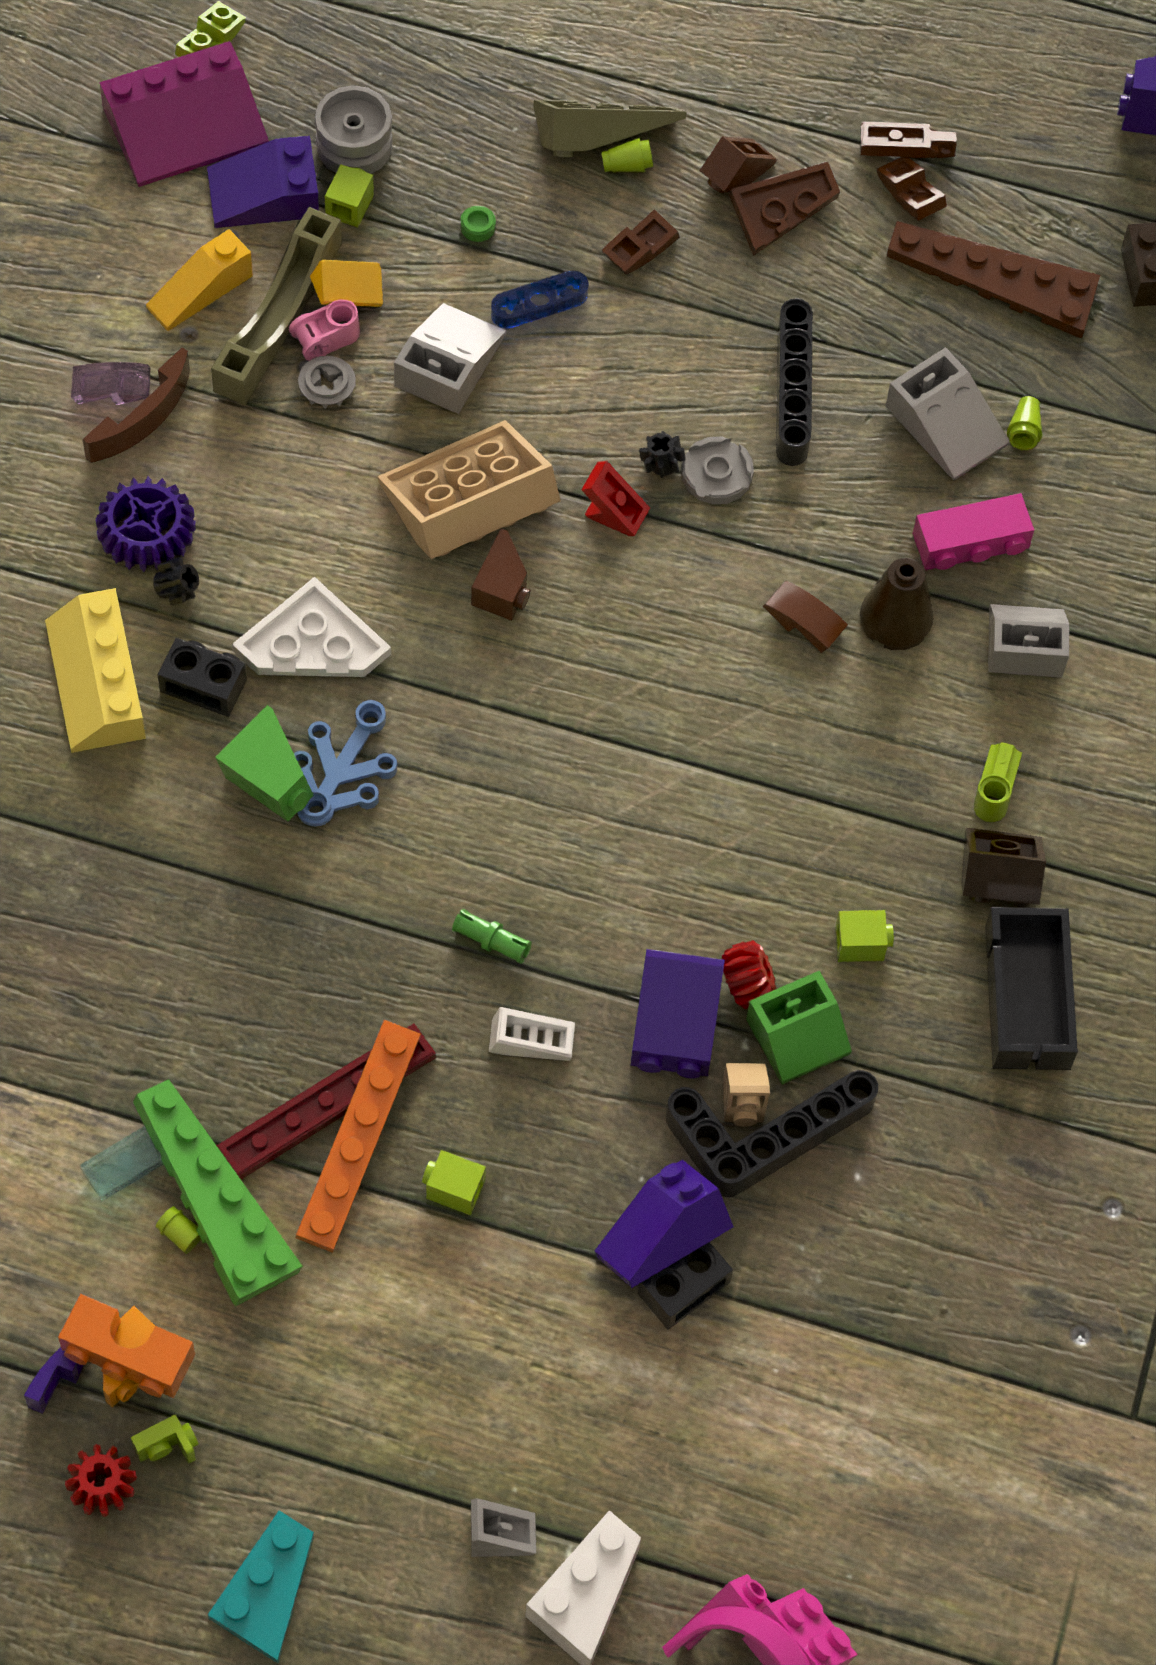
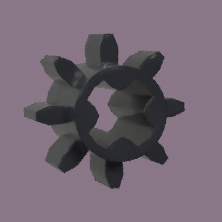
[639,431,686,478]
[153,557,199,606]

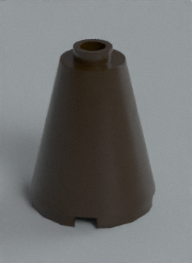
[860,558,934,650]

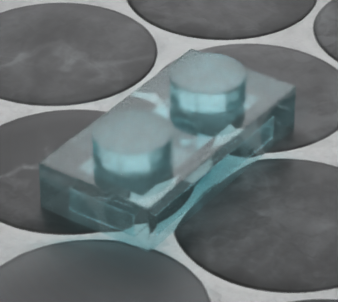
[80,1126,163,1201]

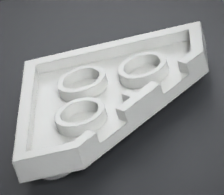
[232,577,391,677]

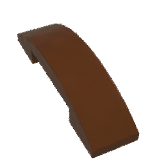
[83,347,190,463]

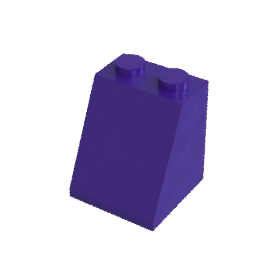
[1117,56,1156,135]
[630,949,725,1078]

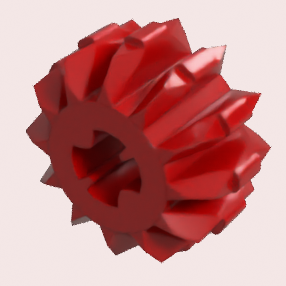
[722,940,777,1009]
[65,1444,137,1517]

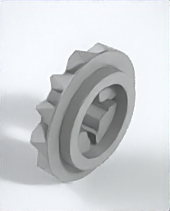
[298,356,356,409]

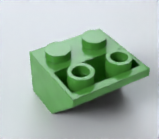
[746,971,852,1085]

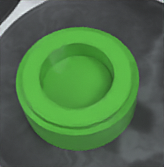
[461,206,496,242]

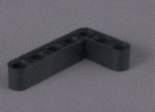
[666,1070,878,1197]

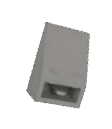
[394,303,507,414]
[886,347,1009,481]

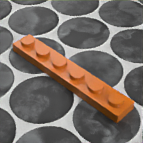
[295,1020,421,1253]

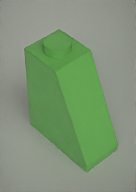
[215,705,314,822]

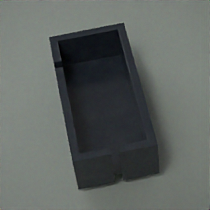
[985,907,1078,1070]

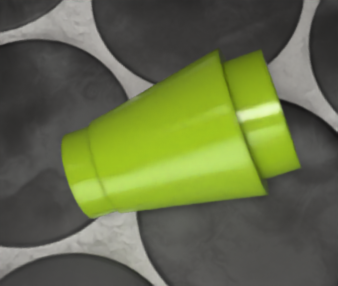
[602,137,654,172]
[1007,396,1042,450]

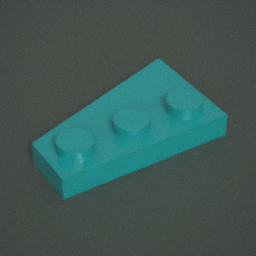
[208,1510,314,1664]

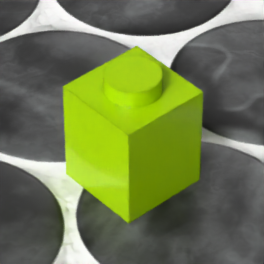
[325,164,374,228]
[835,910,894,962]
[422,1150,486,1215]

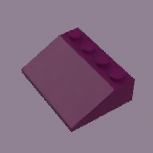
[99,41,269,187]

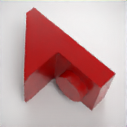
[581,461,650,536]

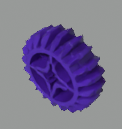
[95,476,196,573]

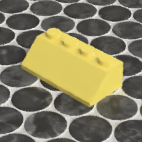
[45,588,146,753]

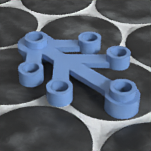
[294,700,397,826]

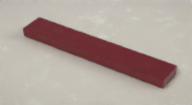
[216,1023,436,1180]

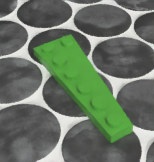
[133,1079,303,1306]

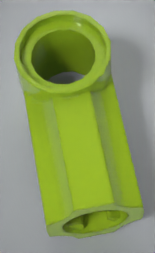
[974,742,1022,822]

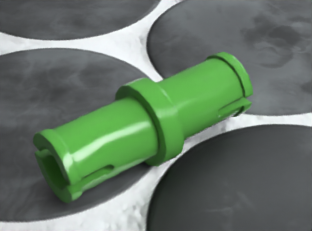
[452,909,532,964]

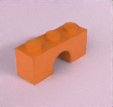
[58,1294,195,1398]

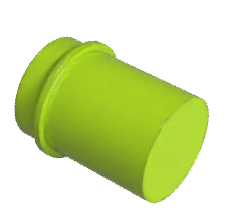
[155,1206,201,1254]

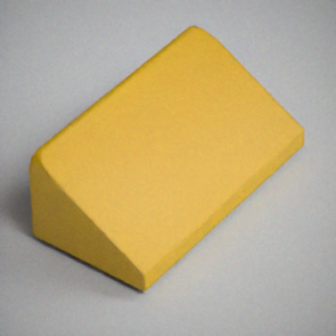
[310,260,383,307]

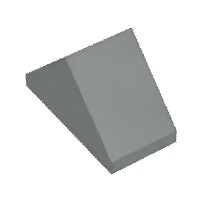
[471,1498,536,1557]

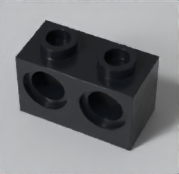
[157,638,247,717]
[638,1242,733,1330]

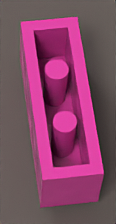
[912,493,1034,570]

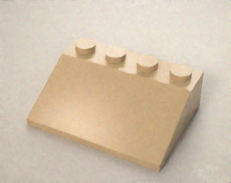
[377,420,561,559]

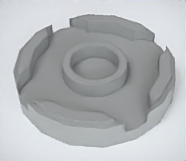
[681,437,754,504]

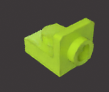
[131,1414,199,1464]

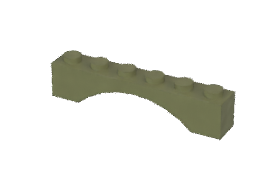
[211,207,342,405]

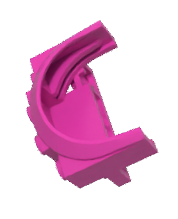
[662,1574,858,1665]

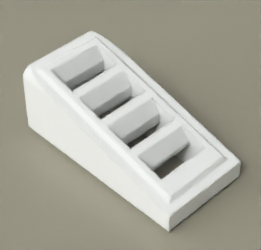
[489,1007,575,1061]

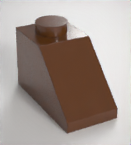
[699,136,778,194]
[471,529,531,621]

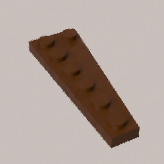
[887,221,1100,338]

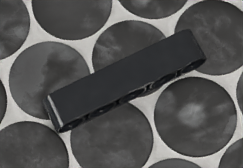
[776,298,813,466]

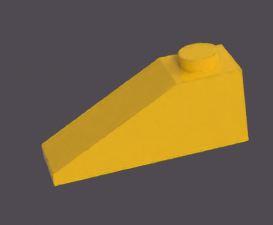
[146,229,253,331]

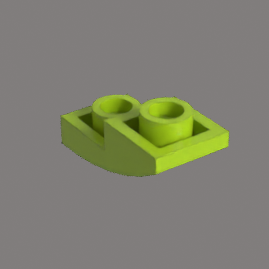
[175,1,246,57]

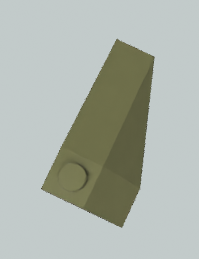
[534,100,686,157]

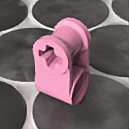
[289,299,360,361]

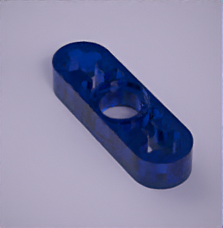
[491,271,589,329]

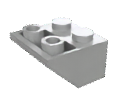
[988,604,1069,678]

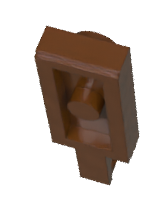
[860,121,957,158]

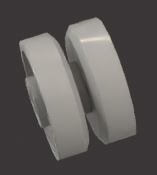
[315,85,393,174]

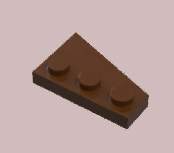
[729,162,840,256]

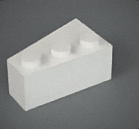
[525,1511,641,1665]

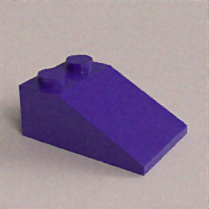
[207,136,319,228]
[595,1160,734,1288]

